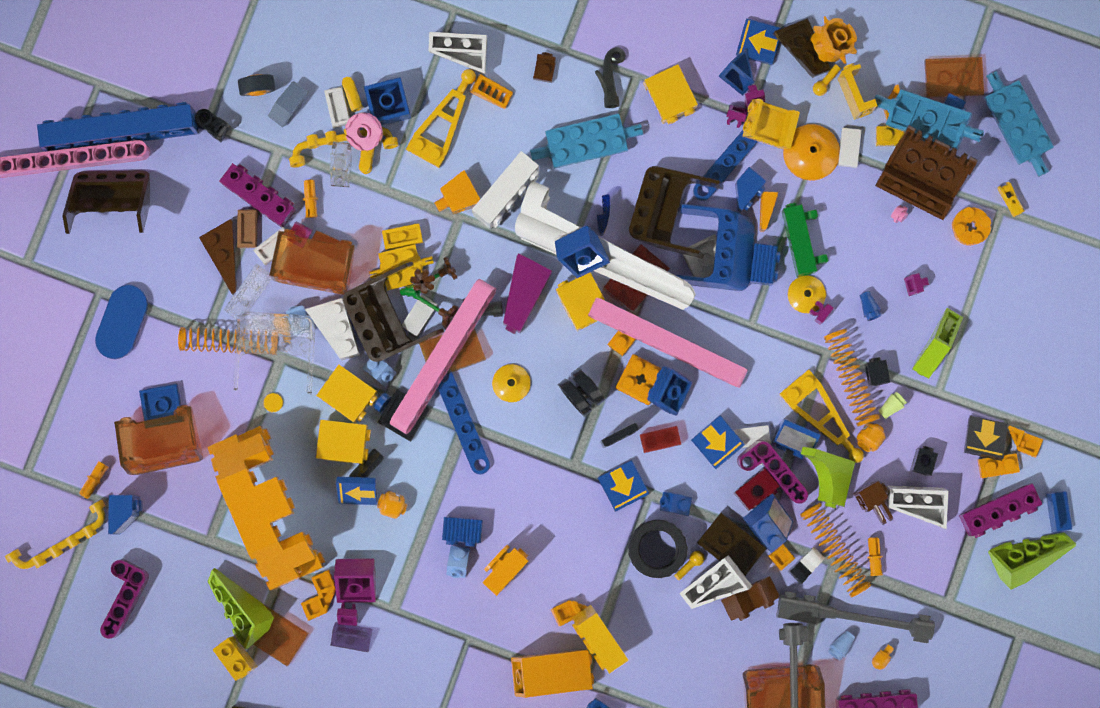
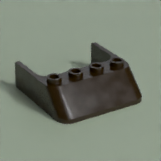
[629,166,724,259]
[62,170,150,234]
[343,262,444,362]

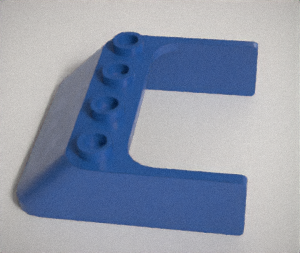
[675,204,755,291]

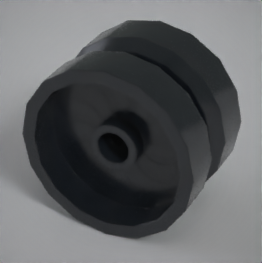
[557,367,605,417]

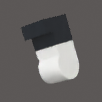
[788,547,825,584]

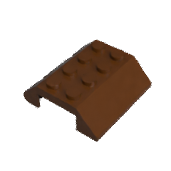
[875,125,978,220]

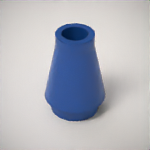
[859,291,882,321]

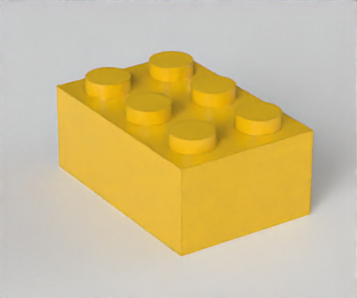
[572,605,629,674]

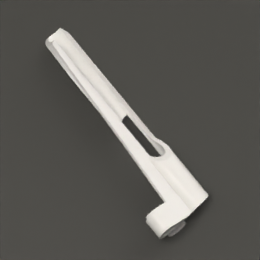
[515,181,696,310]

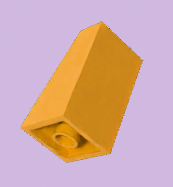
[511,650,594,698]

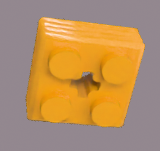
[615,354,662,405]

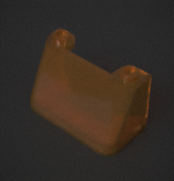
[269,229,355,295]
[114,405,203,475]
[742,664,825,708]

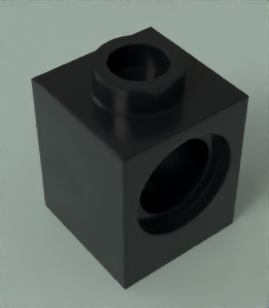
[864,357,890,387]
[910,446,938,476]

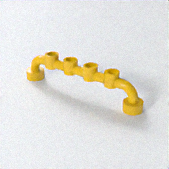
[289,127,399,168]
[4,500,106,569]

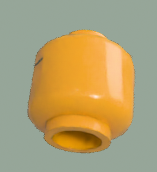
[857,423,886,452]
[377,491,407,519]

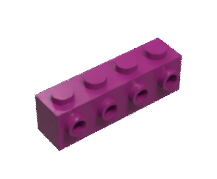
[219,163,296,228]
[959,483,1042,538]
[835,689,918,708]

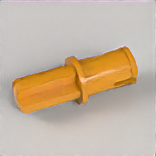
[303,179,318,218]
[79,461,109,499]
[867,537,883,576]

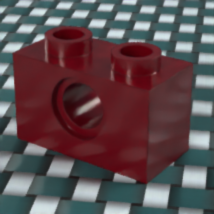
[734,468,779,511]

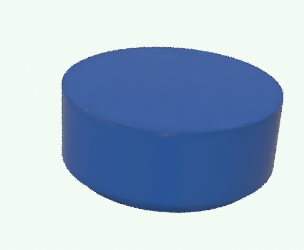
[374,393,391,412]

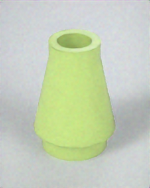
[878,391,907,419]

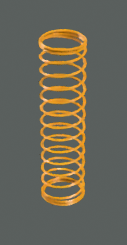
[178,327,278,355]
[823,329,880,427]
[800,502,871,597]

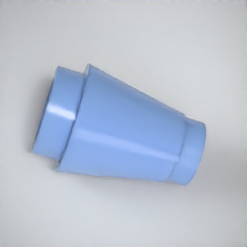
[828,631,855,660]

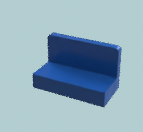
[1046,491,1072,532]

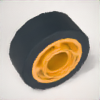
[238,74,275,96]

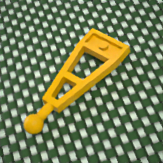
[406,69,476,168]
[779,370,864,463]

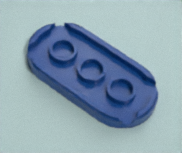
[95,285,148,359]

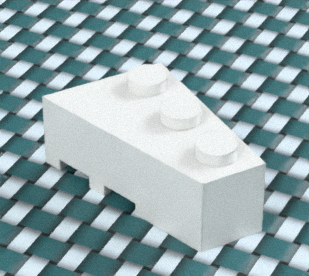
[428,32,487,74]
[305,298,360,361]
[886,485,948,529]
[679,555,752,609]

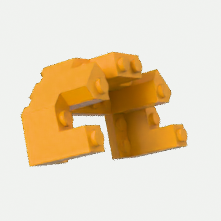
[208,426,325,590]

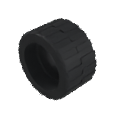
[628,520,688,578]

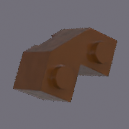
[721,576,780,621]

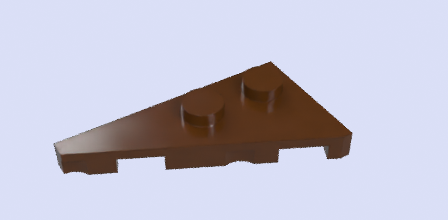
[199,219,237,295]

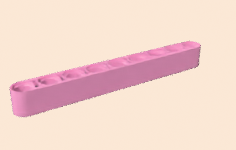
[0,140,150,178]
[390,279,496,434]
[588,298,748,388]

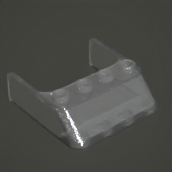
[233,312,315,395]

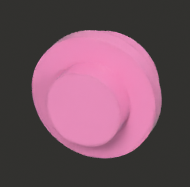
[891,205,908,223]

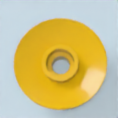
[788,275,826,314]
[492,364,531,402]

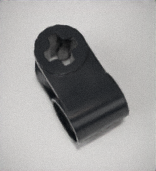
[195,109,233,143]

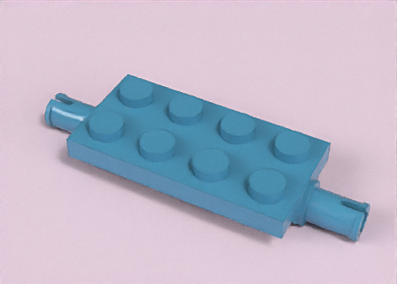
[984,71,1054,177]
[875,89,984,150]
[530,114,643,169]

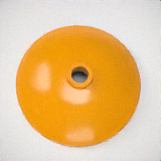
[783,124,840,181]

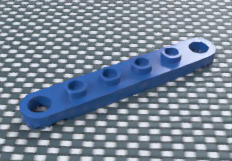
[693,130,758,201]
[438,369,490,475]

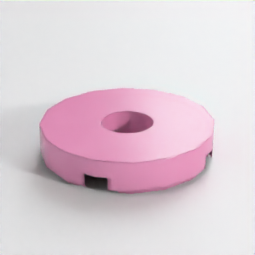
[345,112,383,151]

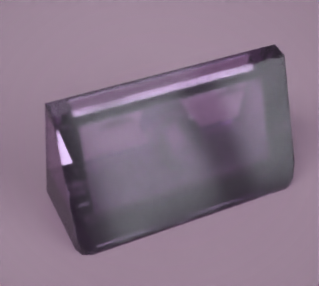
[330,622,373,652]

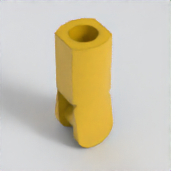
[342,77,364,112]
[359,148,375,174]
[997,182,1025,217]

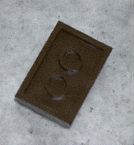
[697,513,767,576]

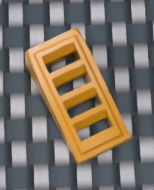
[470,74,513,109]
[759,192,778,232]

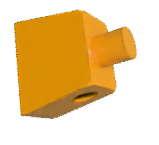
[434,170,480,215]

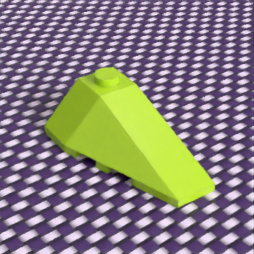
[988,532,1076,590]
[207,568,274,650]

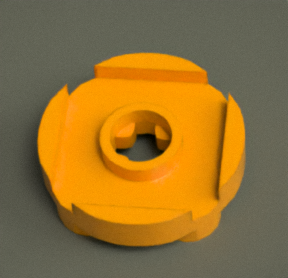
[952,207,991,246]

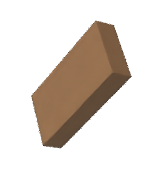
[237,210,258,248]

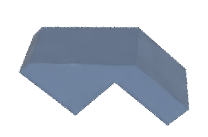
[268,81,308,127]

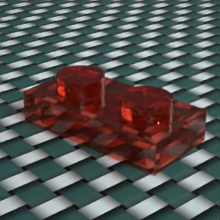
[639,426,682,453]

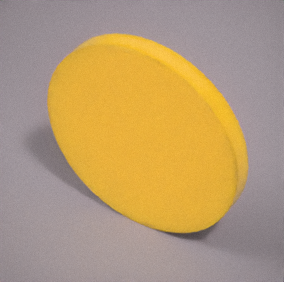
[264,393,283,412]

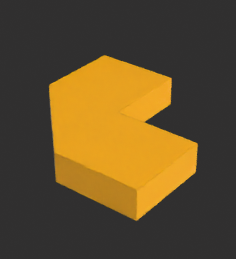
[301,570,336,621]

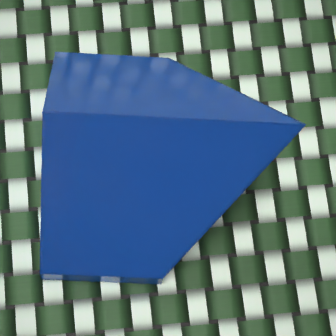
[719,48,755,96]

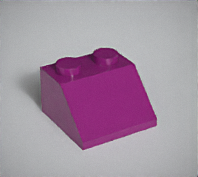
[334,558,376,603]

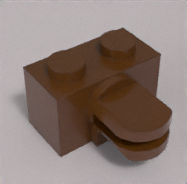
[853,481,893,525]

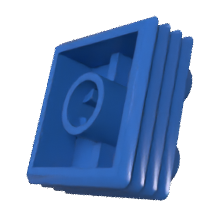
[647,366,692,416]

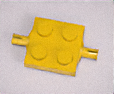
[369,244,434,291]

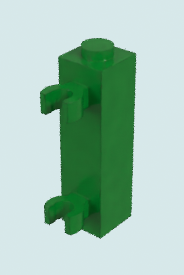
[782,203,828,278]

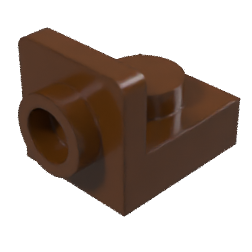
[533,52,556,83]

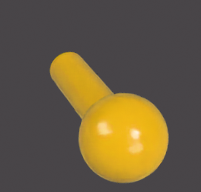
[813,64,841,96]
[674,551,705,580]

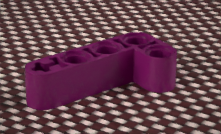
[737,440,808,504]
[100,560,149,639]

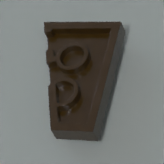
[773,18,831,78]

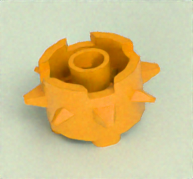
[811,16,857,64]

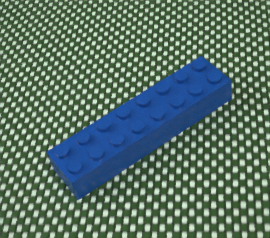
[37,102,199,152]

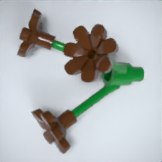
[400,256,458,329]

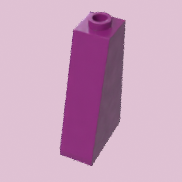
[503,253,552,334]

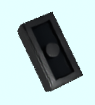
[349,448,385,478]

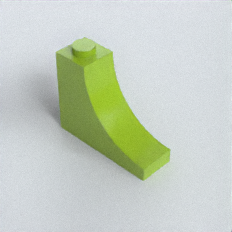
[912,308,963,379]
[801,447,855,509]

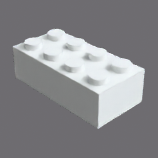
[472,151,539,230]

